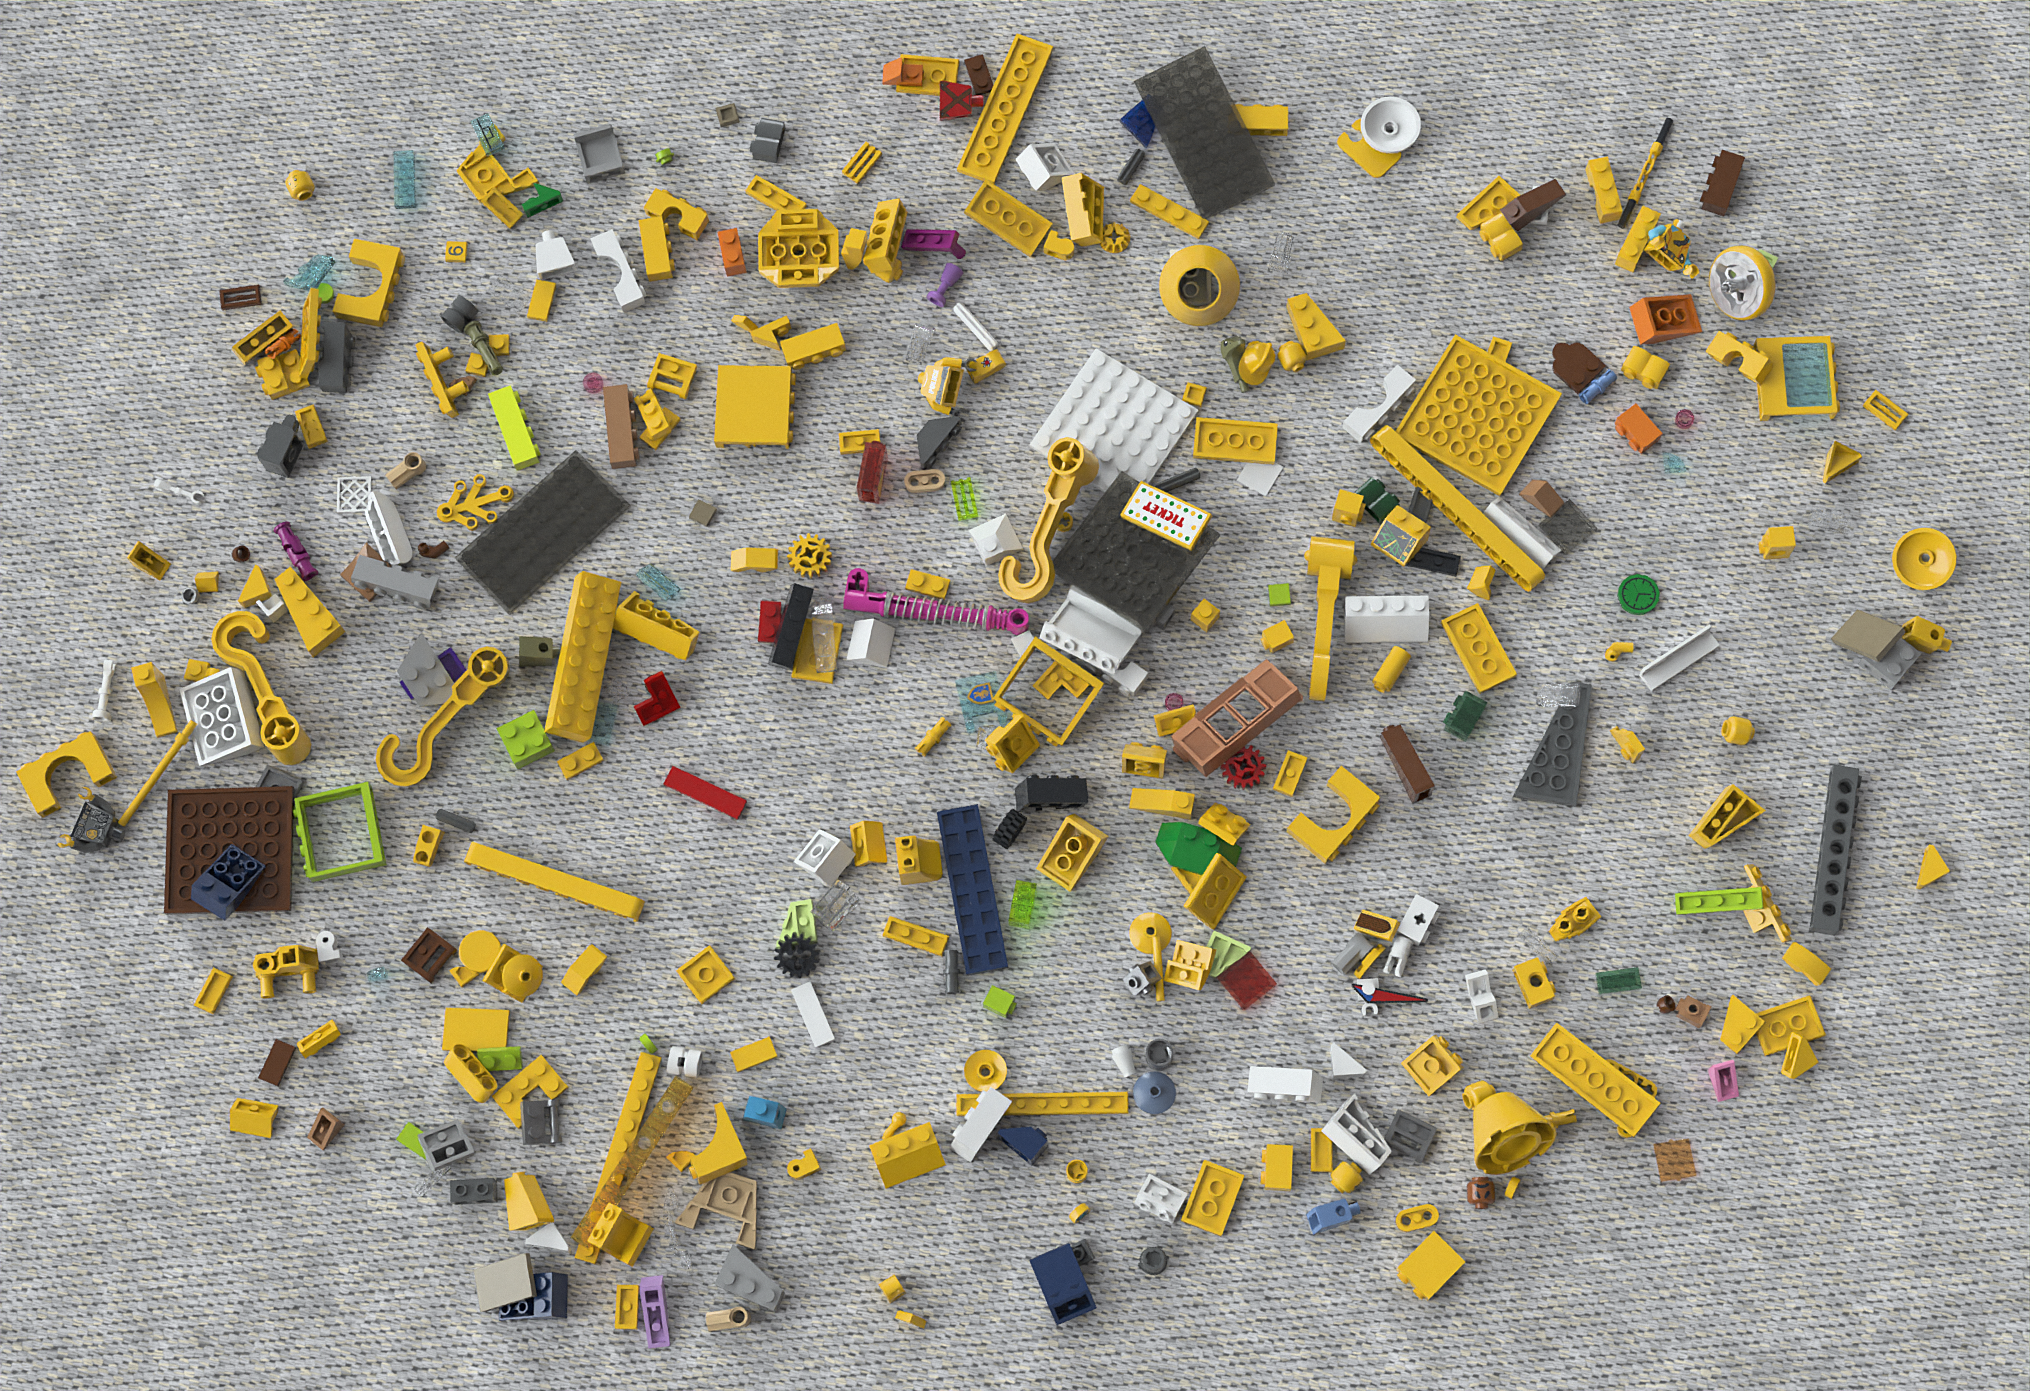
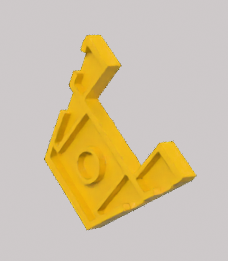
[456,124,539,203]

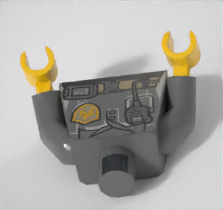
[58,787,125,853]

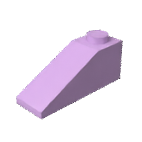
[639,1275,670,1348]

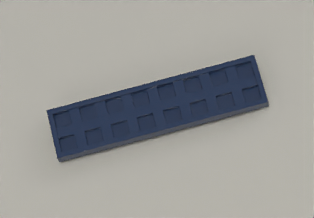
[937,804,1008,976]

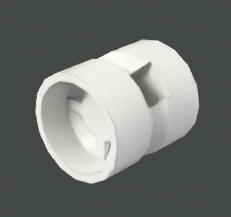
[667,1046,703,1078]

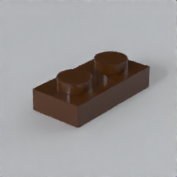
[964,54,994,95]

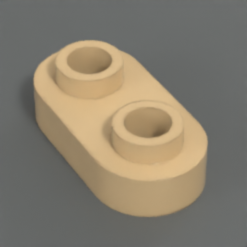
[904,469,945,493]

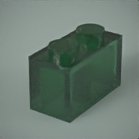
[1443,690,1488,742]

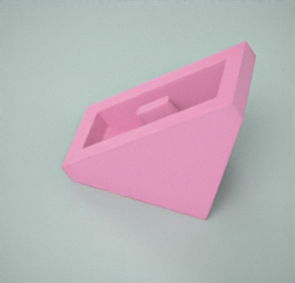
[1708,1060,1739,1102]

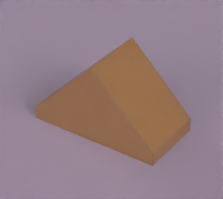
[1519,479,1564,518]
[307,1107,345,1150]

